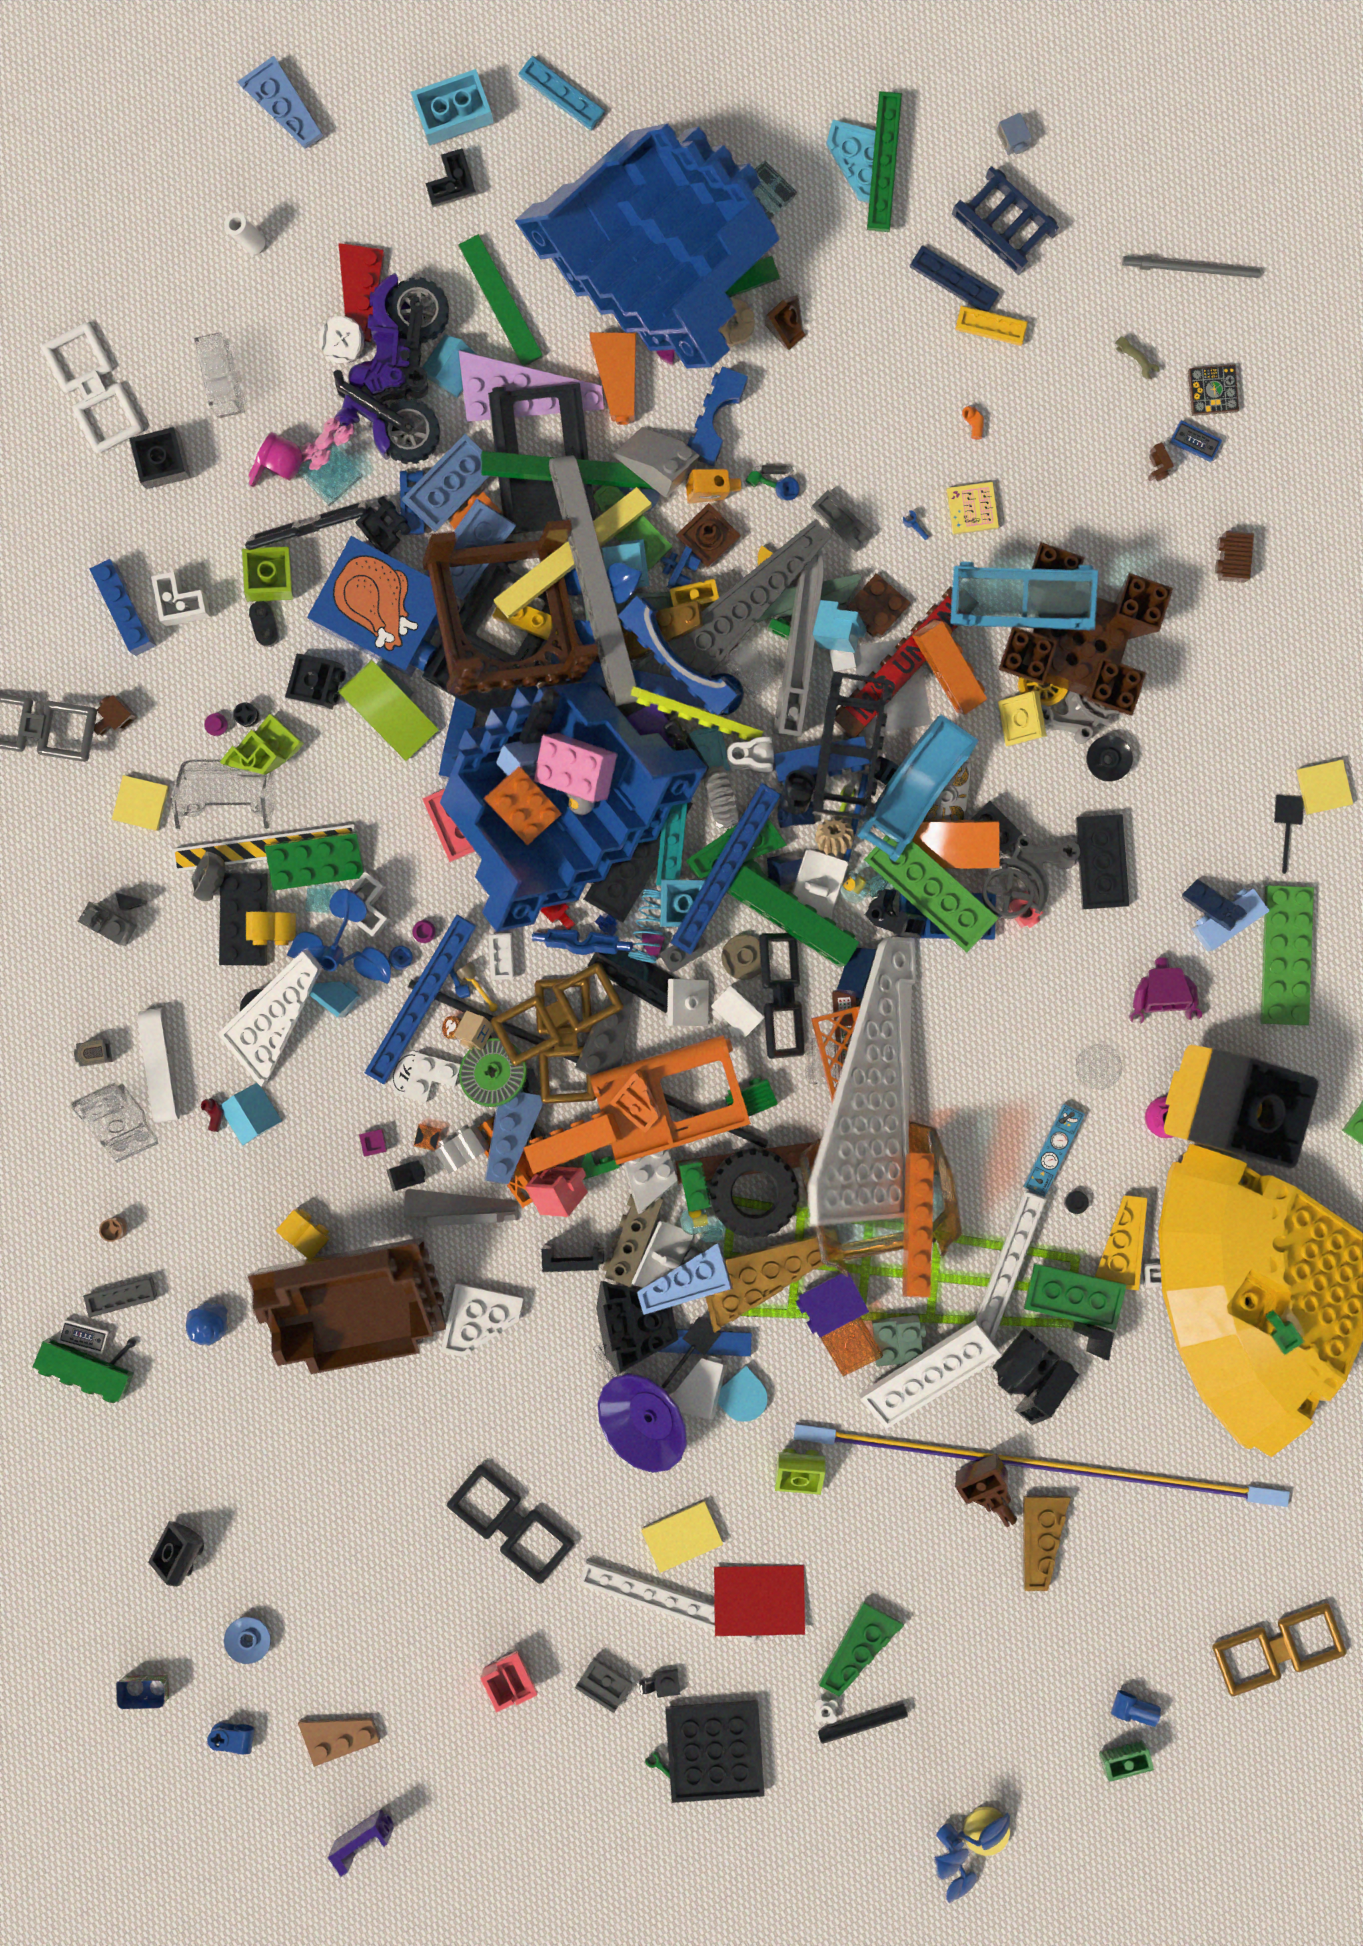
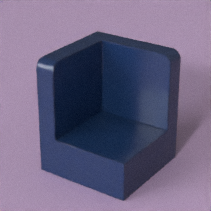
[767,853,803,886]

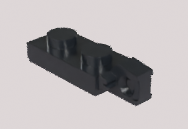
[519,687,561,744]
[663,718,709,780]

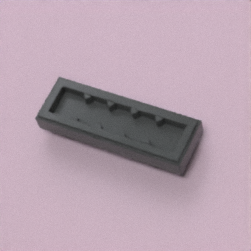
[83,1277,158,1318]

